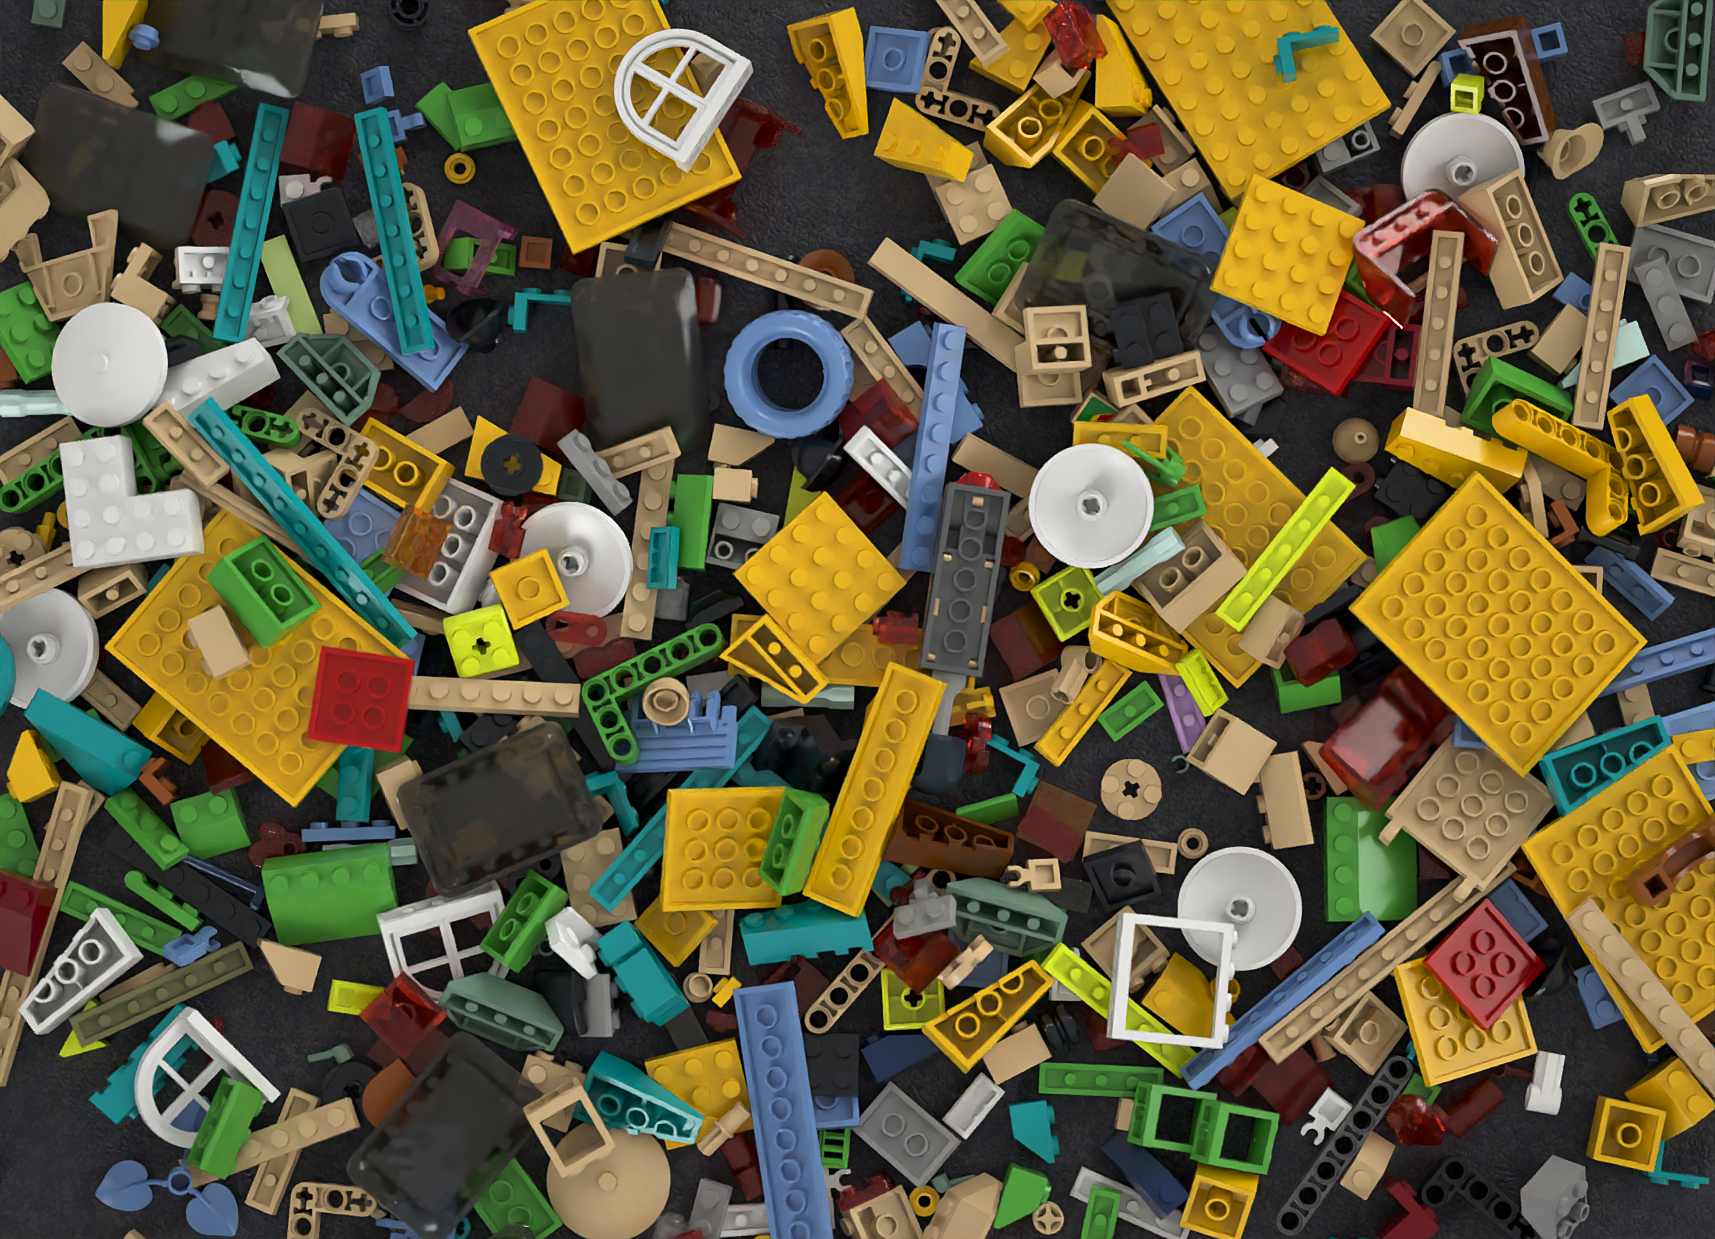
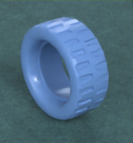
[723,310,855,439]

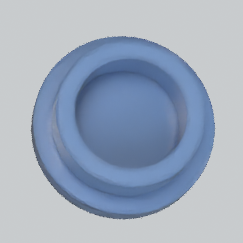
[128,24,160,50]

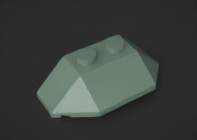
[1643,0,1713,102]
[276,332,381,427]
[944,877,1068,958]
[438,972,564,1052]

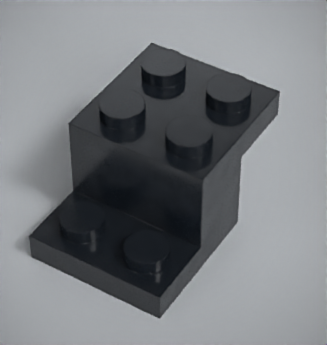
[1303,584,1403,689]
[750,714,860,794]

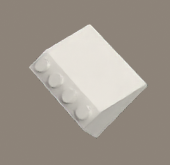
[394,477,520,615]

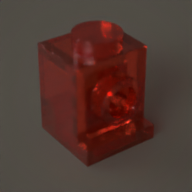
[872,611,919,646]

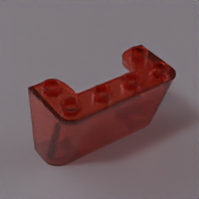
[1318,663,1457,812]

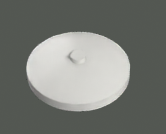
[1401,112,1525,234]
[52,302,168,428]
[1029,443,1154,568]
[510,502,633,624]
[0,588,99,709]
[1178,846,1302,971]

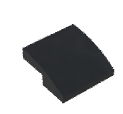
[533,969,588,1037]

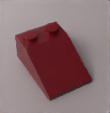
[0,868,58,977]

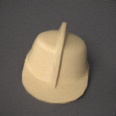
[1537,123,1604,180]

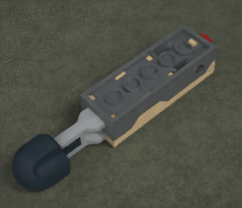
[910,471,1011,795]

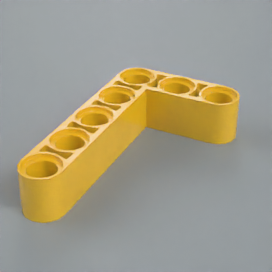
[1492,399,1628,537]

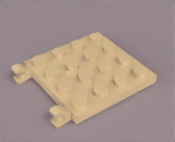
[1378,733,1555,904]

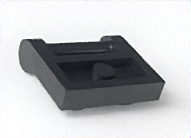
[1575,501,1642,562]

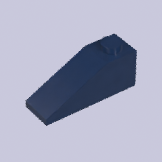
[861,1032,940,1083]
[1100,1130,1190,1220]

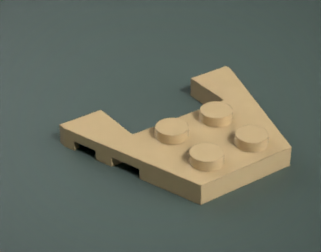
[11,209,118,323]

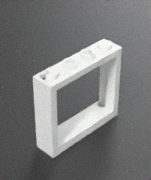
[1106,913,1237,1049]

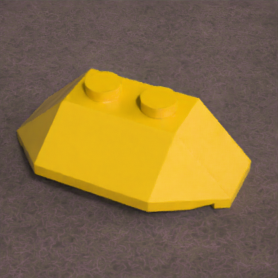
[1088,590,1189,676]

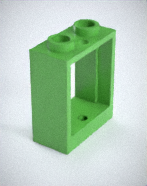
[1127,1080,1217,1153]
[1190,1098,1280,1175]

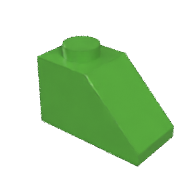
[444,237,517,276]

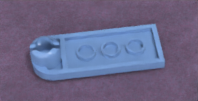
[1150,192,1282,349]
[320,252,469,393]

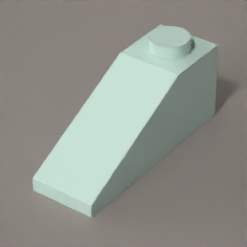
[1557,318,1650,389]

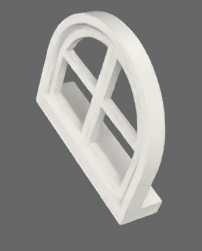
[614,29,754,173]
[375,879,509,1010]
[134,1006,281,1149]

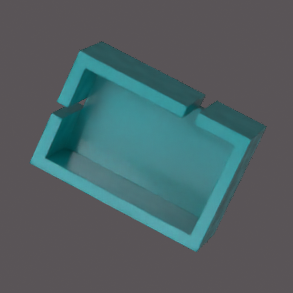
[596,920,690,1027]

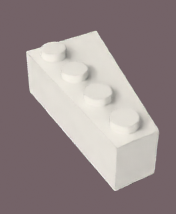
[152,337,281,428]
[18,908,144,1035]

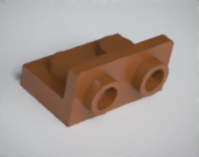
[1544,498,1579,549]
[138,757,180,807]

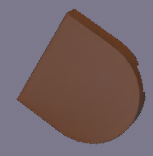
[362,1056,437,1132]

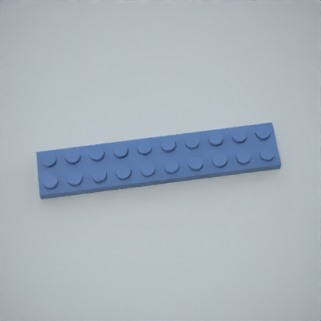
[733,981,833,1239]

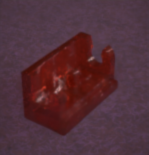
[1043,0,1108,69]
[1213,1035,1274,1098]

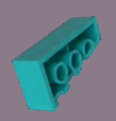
[1538,714,1671,817]
[739,898,874,965]
[89,1003,200,1125]

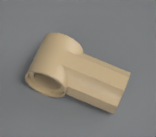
[1049,645,1102,705]

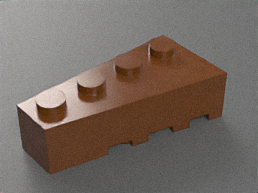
[1457,14,1558,146]
[882,796,1014,880]

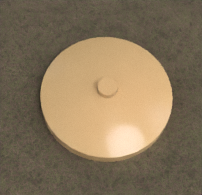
[547,1122,671,1239]

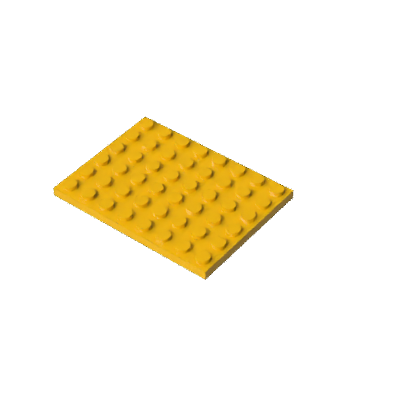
[468,0,742,255]
[1105,0,1391,202]
[1111,385,1368,689]
[1348,471,1648,778]
[104,508,416,808]
[1520,744,1715,1054]

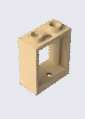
[523,1076,617,1178]

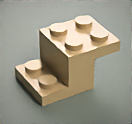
[925,141,1012,246]
[110,243,178,331]
[1014,305,1092,408]
[231,447,341,518]

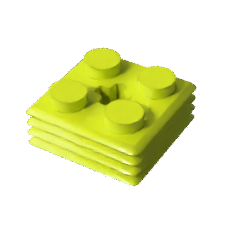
[1030,565,1104,642]
[443,603,519,679]
[881,965,945,1031]

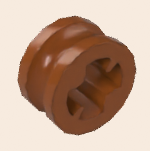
[1302,772,1326,800]

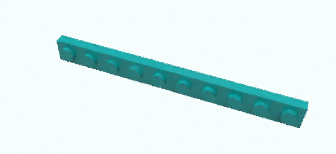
[187,397,418,649]

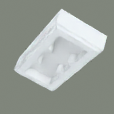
[942,1072,1005,1140]

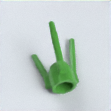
[1122,440,1187,488]

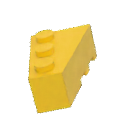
[969,0,1067,96]
[874,97,974,182]
[464,415,564,498]
[719,613,830,705]

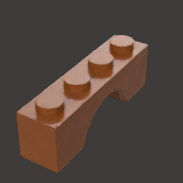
[1622,812,1715,908]

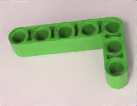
[0,424,165,514]
[582,623,725,766]

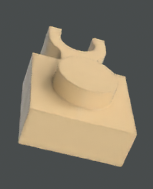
[1005,858,1061,893]

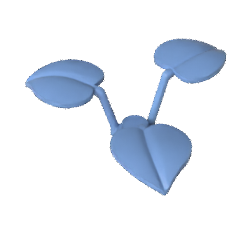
[95,1096,239,1236]

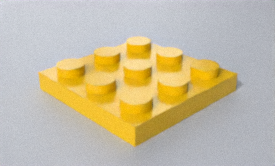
[645,1037,754,1150]

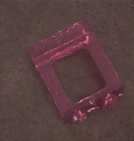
[430,199,518,297]

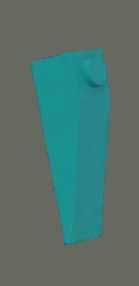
[23,688,153,796]
[572,1050,705,1144]

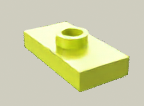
[1175,647,1229,717]
[327,979,395,1020]

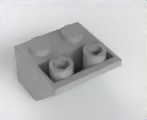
[1310,120,1380,177]
[706,502,780,570]
[578,971,621,1037]
[1520,1155,1589,1239]

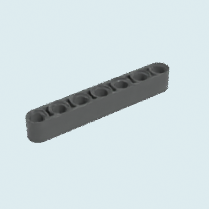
[1273,1054,1413,1236]

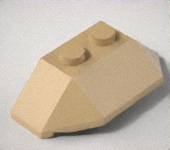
[922,1172,1004,1239]

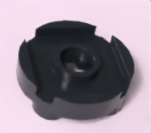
[481,434,544,497]
[322,1061,378,1122]

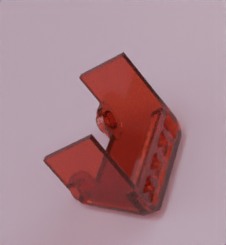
[679,97,803,239]
[1351,189,1500,329]

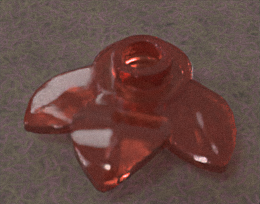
[246,822,307,868]

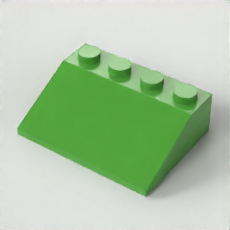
[1322,796,1417,922]
[261,842,399,946]

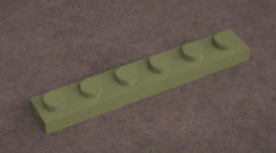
[68,939,254,1048]

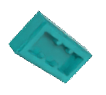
[647,526,680,590]

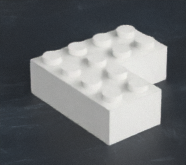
[60,435,205,570]

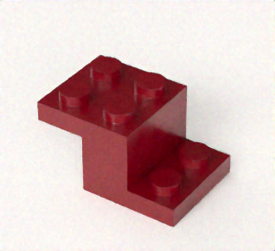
[1352,322,1455,396]
[1374,1176,1440,1239]

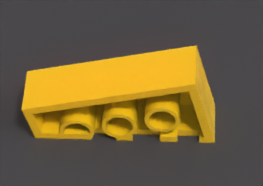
[1606,394,1705,536]
[1384,407,1528,495]
[921,959,1055,1074]

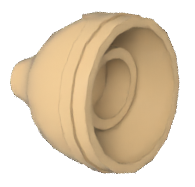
[1332,417,1380,464]
[642,677,690,726]

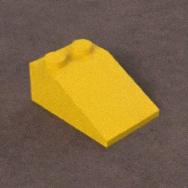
[103,0,150,69]
[1095,15,1152,117]
[1049,98,1154,196]
[344,417,456,520]

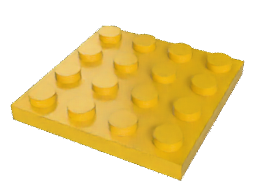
[1209,174,1366,336]
[732,491,907,666]
[659,786,788,912]
[1393,955,1538,1087]

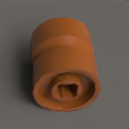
[1671,423,1715,474]

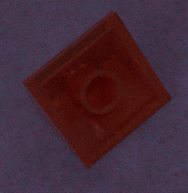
[837,377,919,450]
[833,470,901,537]

